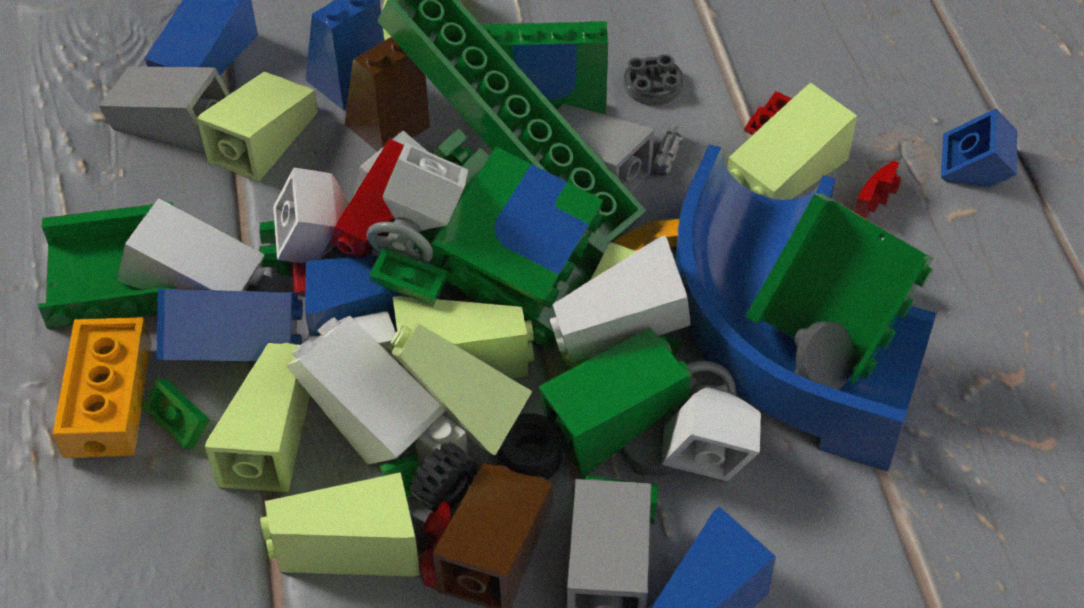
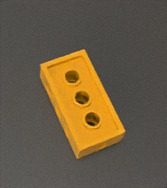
[52,317,152,458]

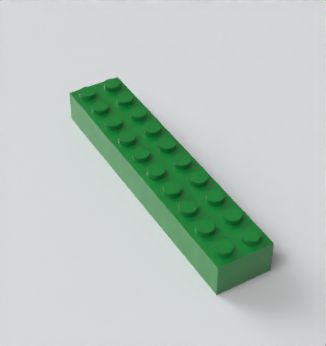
[377,0,647,243]

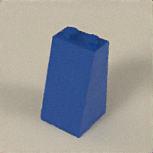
[145,0,258,75]
[306,0,384,111]
[305,253,440,336]
[156,289,303,361]
[652,506,776,608]

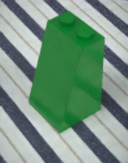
[539,327,692,476]

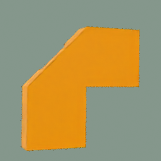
[614,219,680,251]

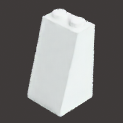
[117,198,265,291]
[550,235,691,362]
[286,316,446,465]

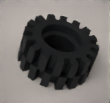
[410,442,478,513]

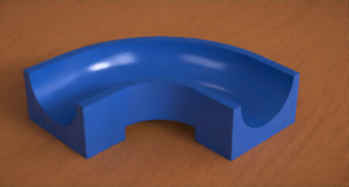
[675,144,937,471]

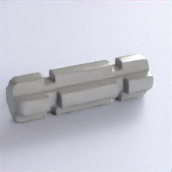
[653,124,684,175]

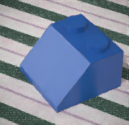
[941,108,1017,187]

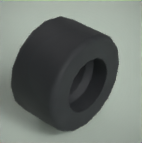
[498,413,562,480]

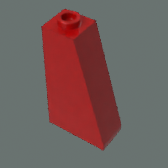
[332,138,404,257]

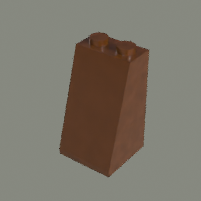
[345,37,430,152]
[433,463,553,608]

